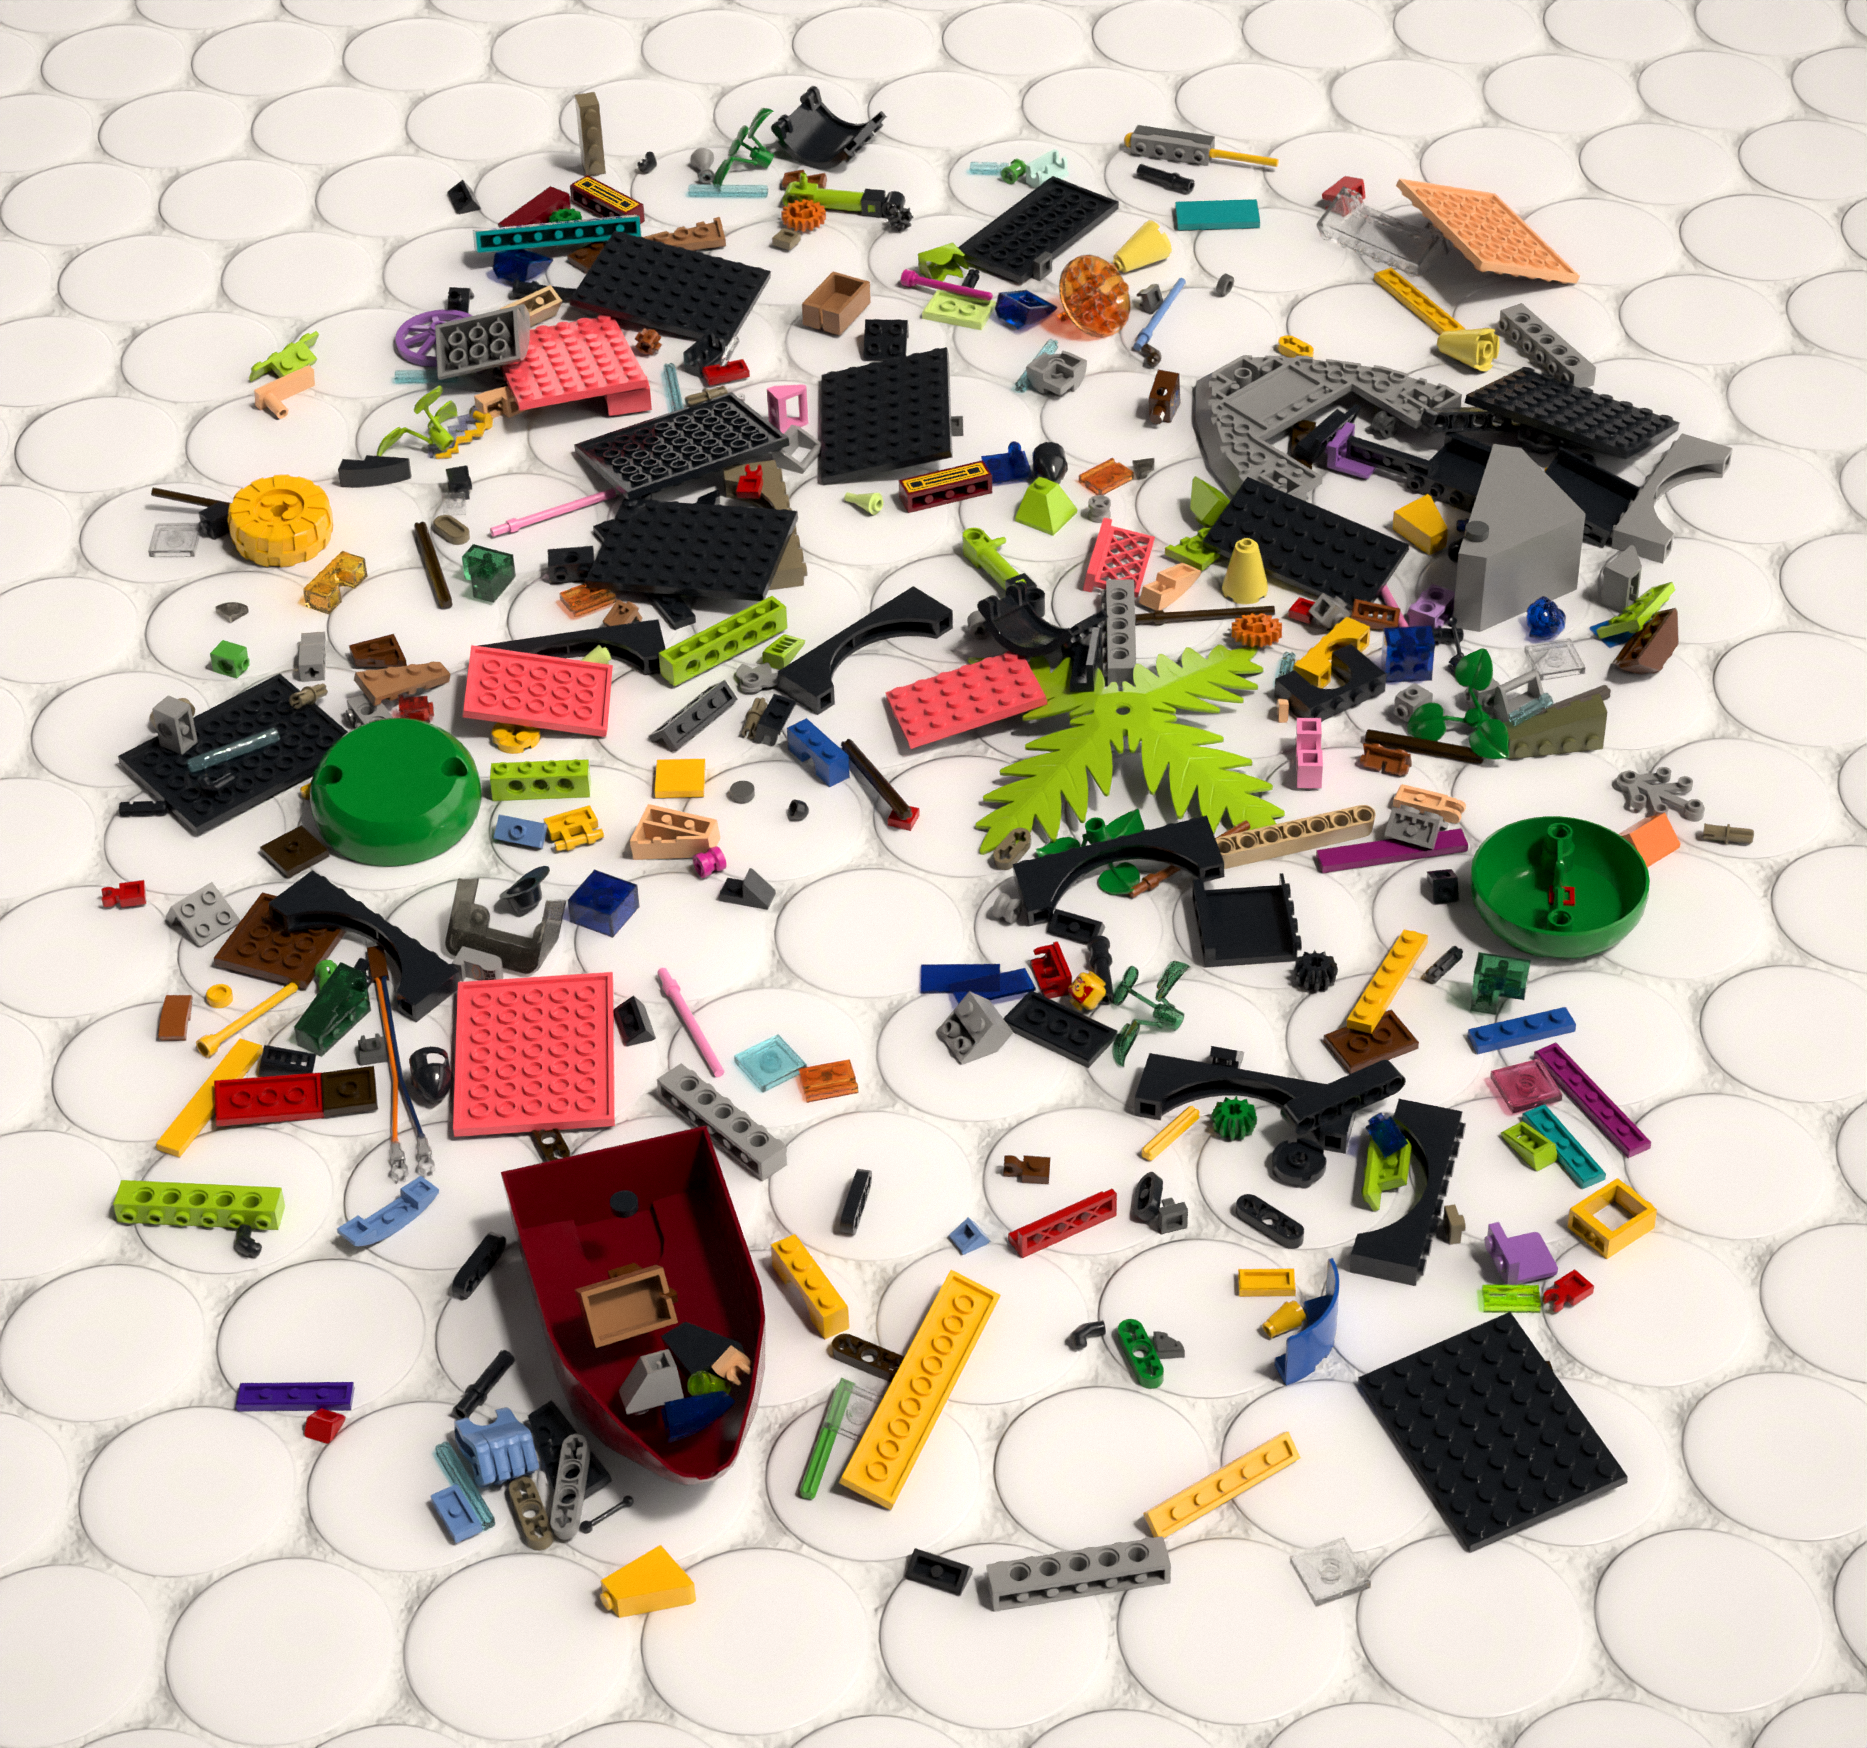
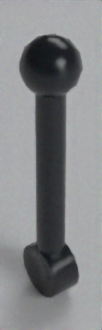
[1448,617,1465,659]
[580,1495,634,1534]

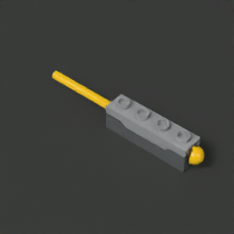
[1124,125,1279,167]

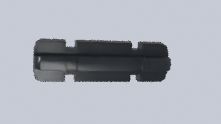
[962,269,980,289]
[119,801,168,816]
[1425,946,1463,983]

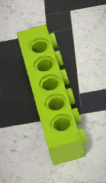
[659,596,788,686]
[113,1180,285,1230]

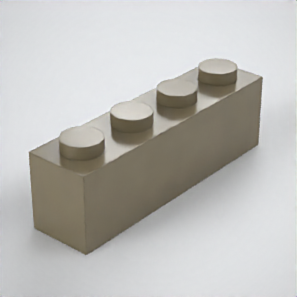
[575,92,606,176]

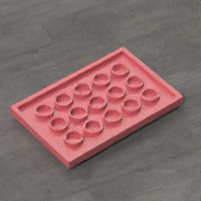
[462,645,613,737]
[885,651,1048,749]

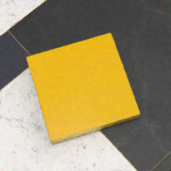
[655,759,706,798]

